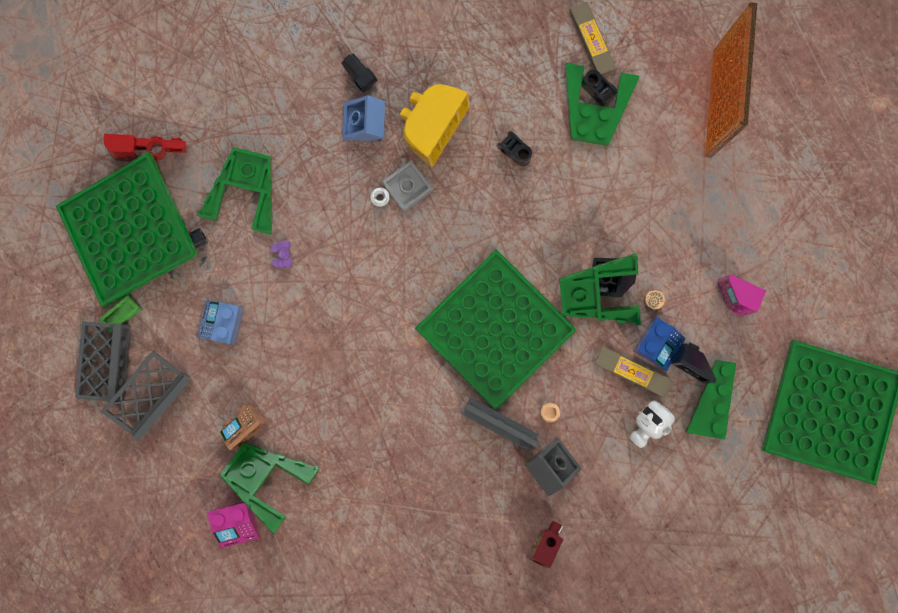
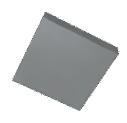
[381,160,434,212]

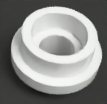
[370,188,389,207]

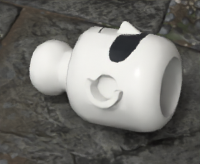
[630,401,675,448]

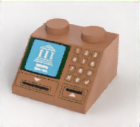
[219,405,268,450]

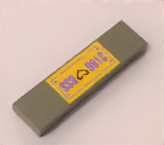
[570,1,616,75]
[594,346,672,398]

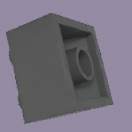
[525,438,582,496]

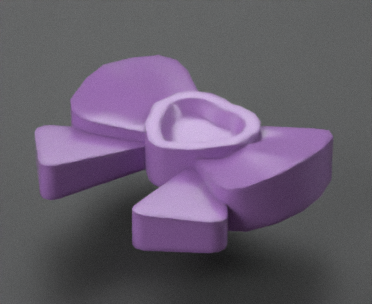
[270,240,293,268]

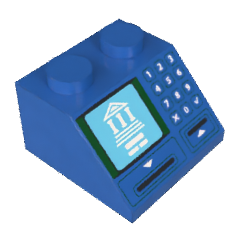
[633,317,686,371]

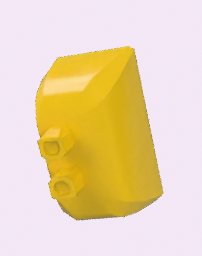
[400,84,470,168]

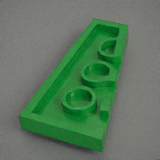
[685,360,736,440]

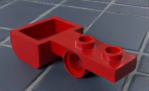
[103,133,187,161]

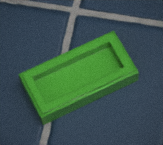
[99,295,142,334]

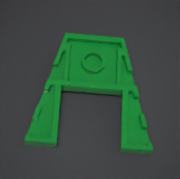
[565,63,640,146]
[197,147,272,234]
[559,253,641,325]
[220,443,320,535]

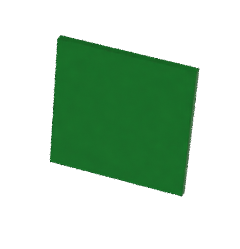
[56,152,199,307]
[415,249,577,411]
[761,340,898,485]

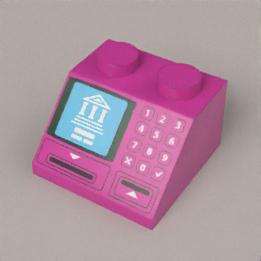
[717,274,766,317]
[207,502,260,549]

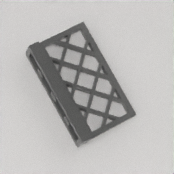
[75,321,131,402]
[101,350,191,441]
[462,397,539,451]

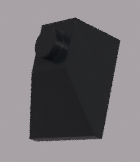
[592,258,637,297]
[671,342,717,384]

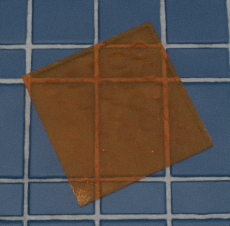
[705,2,757,158]

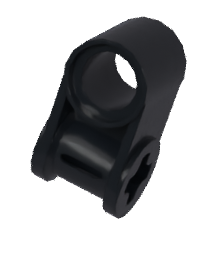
[582,70,618,106]
[497,131,532,167]

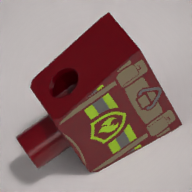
[526,521,563,568]

